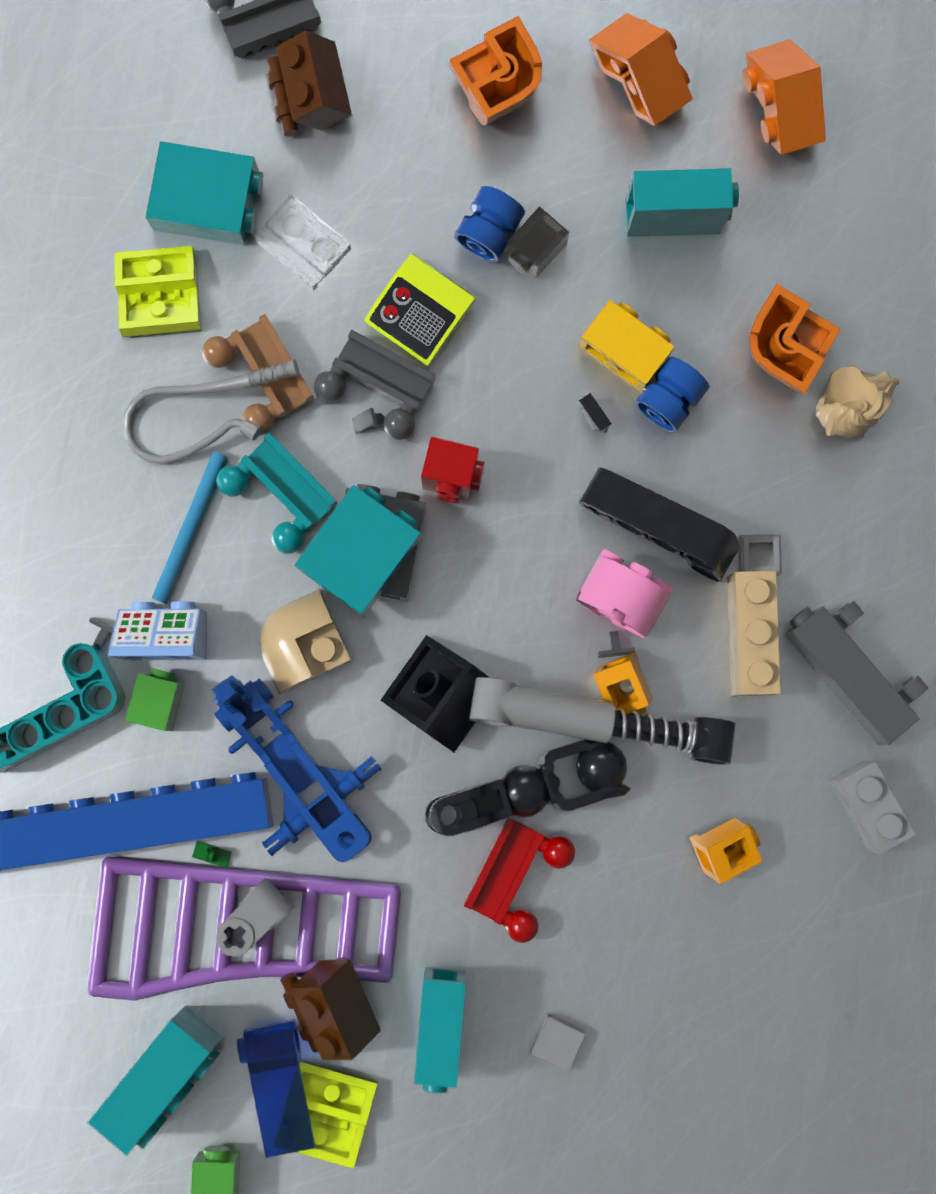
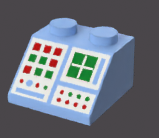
[109,601,207,661]

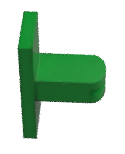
[192,841,232,868]

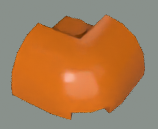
[449,16,542,126]
[749,283,841,395]

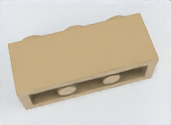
[727,571,781,696]

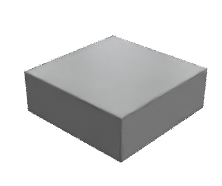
[738,534,782,576]
[530,1014,586,1072]

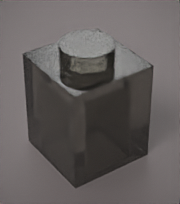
[507,206,569,278]

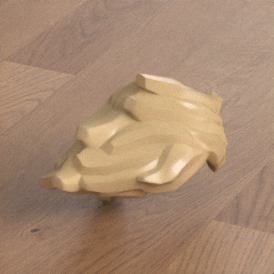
[815,365,900,439]

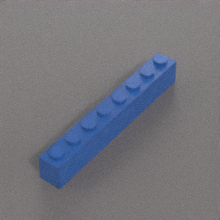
[0,772,274,870]

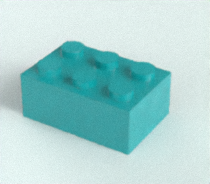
[87,1006,223,1156]

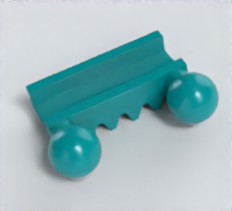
[216,432,337,554]

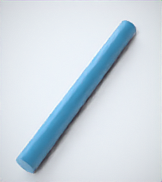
[151,451,228,604]

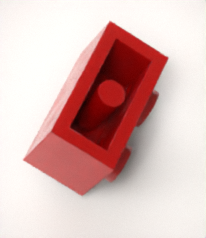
[421,436,485,504]

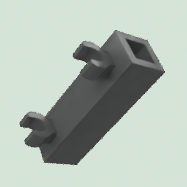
[785,601,928,745]

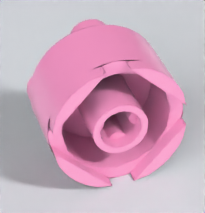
[576,549,674,638]

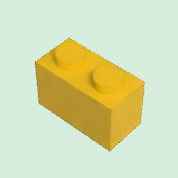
[579,299,675,393]

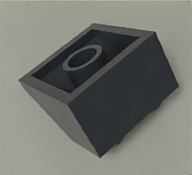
[380,635,490,753]

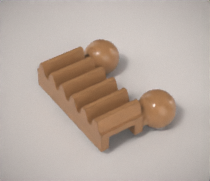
[202,314,314,436]

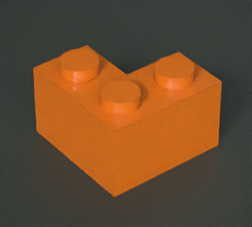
[589,13,693,126]
[743,39,826,155]

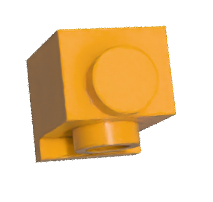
[593,652,653,716]
[689,818,762,884]

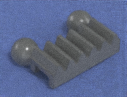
[204,0,322,59]
[314,329,436,440]

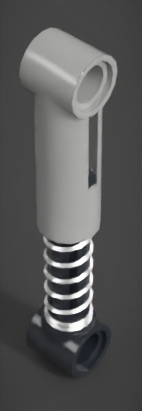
[469,677,736,765]

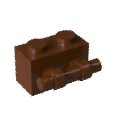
[266,30,352,137]
[280,959,381,1060]

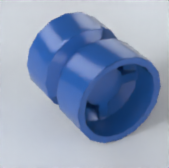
[454,186,525,262]
[635,357,710,433]

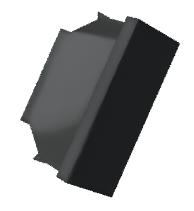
[579,393,612,433]

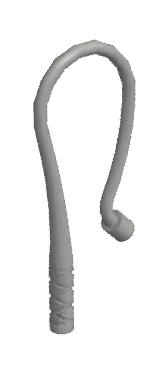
[123,359,299,465]

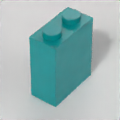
[145,141,263,245]
[625,168,739,237]
[294,485,421,617]
[414,967,466,1093]

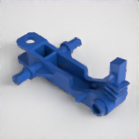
[212,675,382,862]

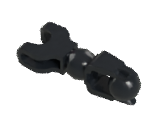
[424,739,631,836]

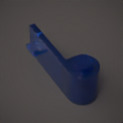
[237,1019,316,1158]

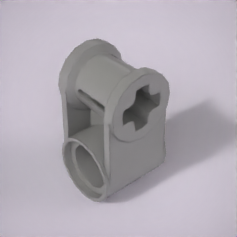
[216,877,294,957]

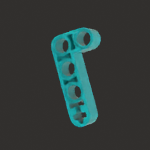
[0,643,126,773]

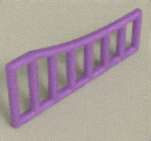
[87,857,401,1001]

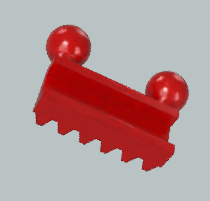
[464,817,575,943]

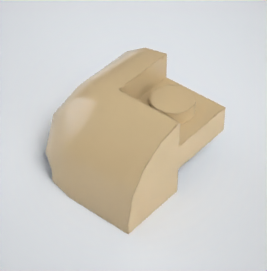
[259,589,352,695]

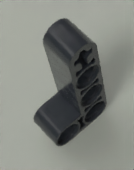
[579,467,740,582]

